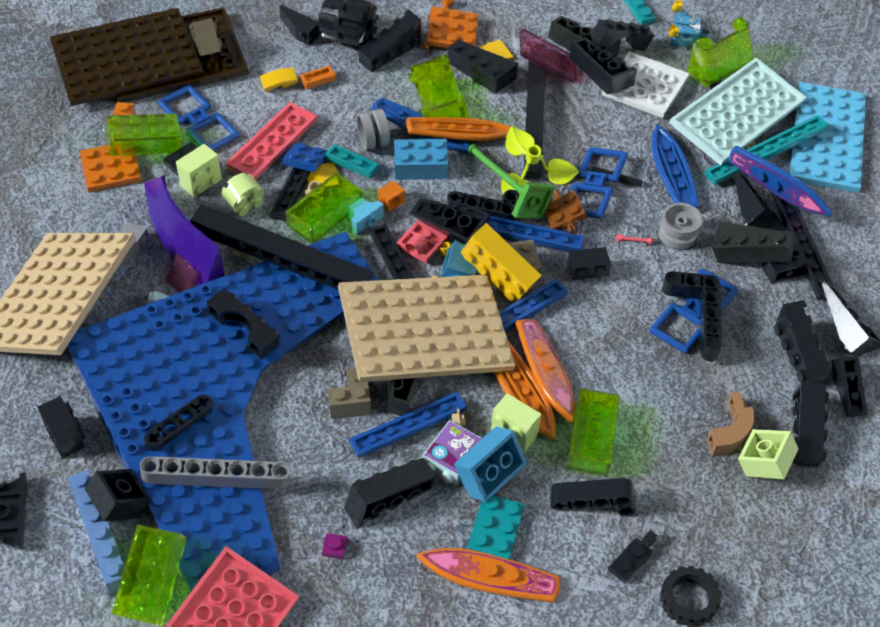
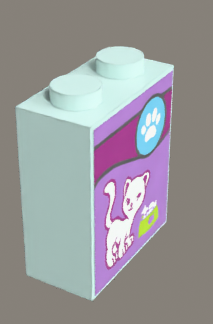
[422,420,482,486]

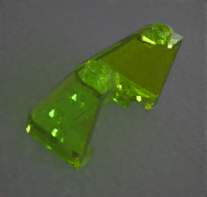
[687,16,754,88]
[408,54,469,118]

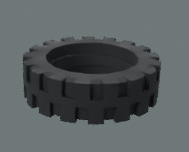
[660,566,722,627]

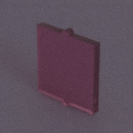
[165,254,199,293]

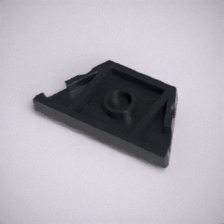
[0,473,27,550]

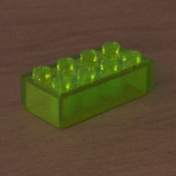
[105,114,182,156]
[285,172,363,244]
[567,388,620,477]
[111,524,187,626]

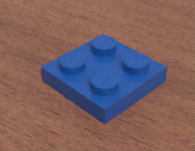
[282,143,327,172]

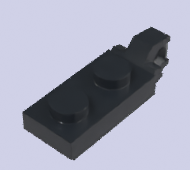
[608,530,657,584]

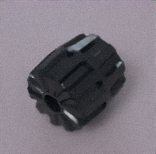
[318,0,379,47]

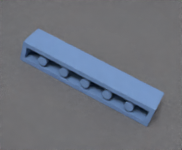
[68,470,132,596]

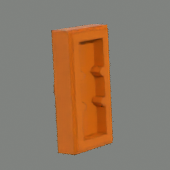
[299,65,337,90]

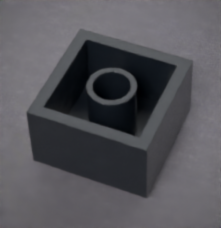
[37,396,86,459]
[85,469,151,522]

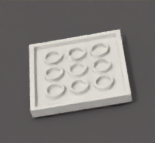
[602,51,689,118]

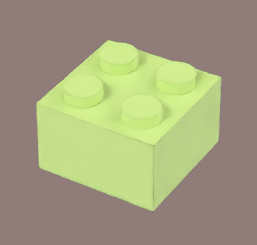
[176,144,222,197]
[491,393,541,453]
[738,429,798,479]

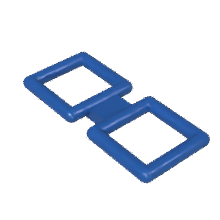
[157,85,240,151]
[570,147,628,219]
[649,268,738,353]

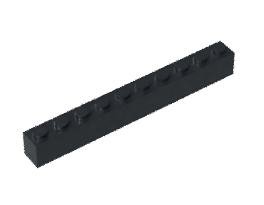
[190,204,374,290]

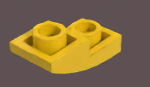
[260,67,299,92]

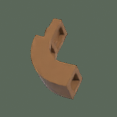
[707,391,754,457]

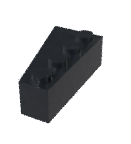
[358,9,421,72]
[447,40,518,94]

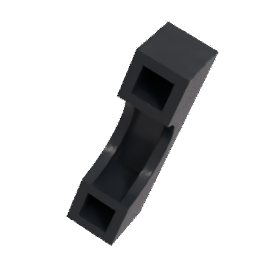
[590,19,655,51]
[207,288,279,360]

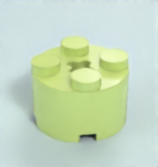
[222,173,264,216]

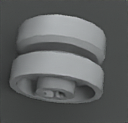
[356,108,390,150]
[658,203,703,250]

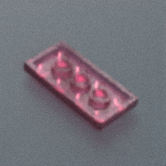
[519,28,577,83]

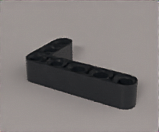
[662,271,722,362]

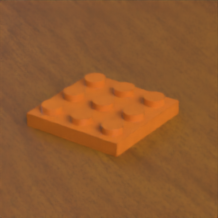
[427,6,478,48]
[79,140,142,193]

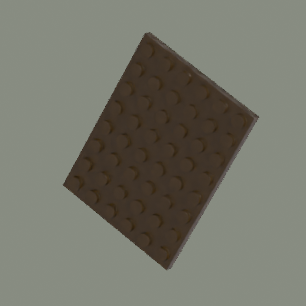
[116,7,249,102]
[50,8,204,106]

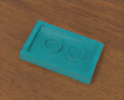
[467,496,525,560]

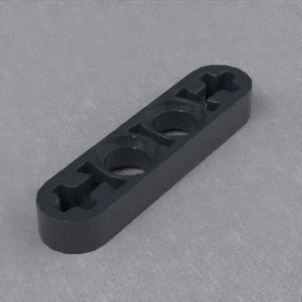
[144,394,213,451]

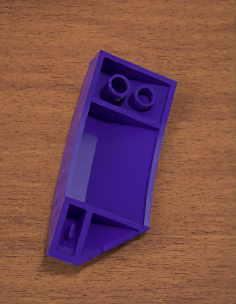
[144,175,225,286]

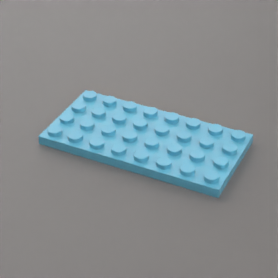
[789,82,866,193]

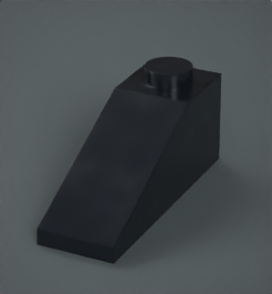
[279,5,321,46]
[831,356,868,417]

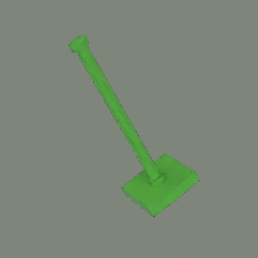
[468,144,556,219]

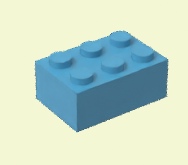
[394,139,448,180]
[454,426,527,502]

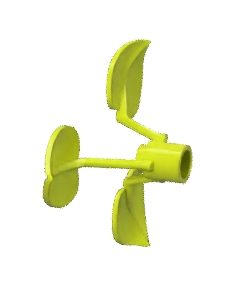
[501,126,579,195]

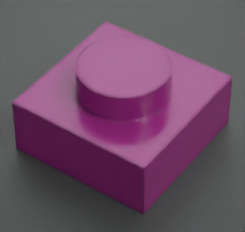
[322,533,348,560]

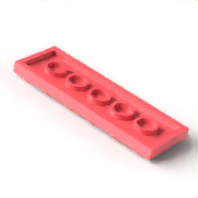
[226,102,317,180]

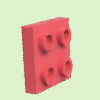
[396,220,448,264]

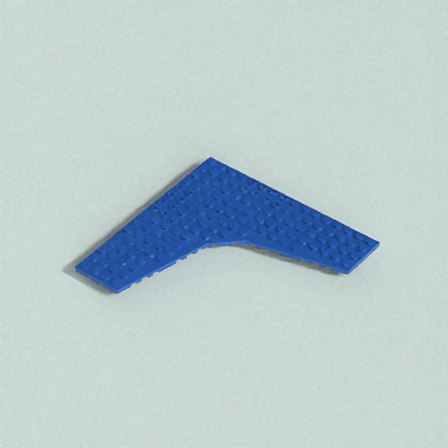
[67,231,378,592]

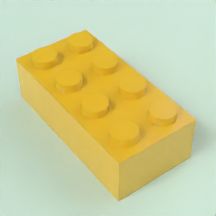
[460,223,542,303]

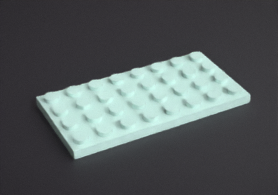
[669,58,807,166]

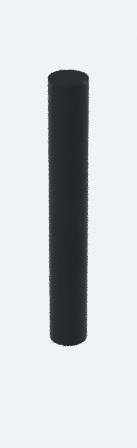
[591,166,643,187]

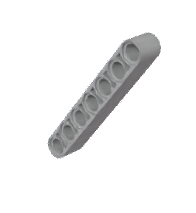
[140,456,290,489]

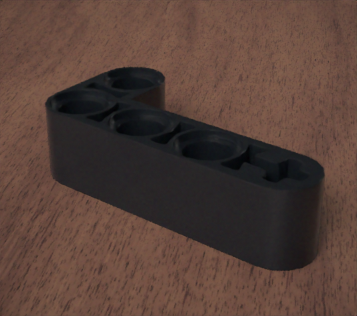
[447,189,520,221]
[550,478,636,517]

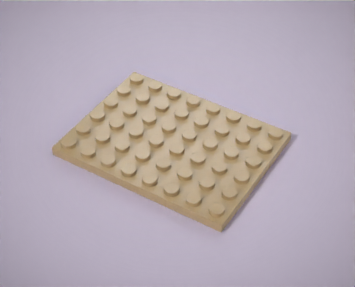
[0,233,137,355]
[338,275,515,382]

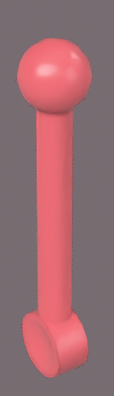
[616,234,654,244]

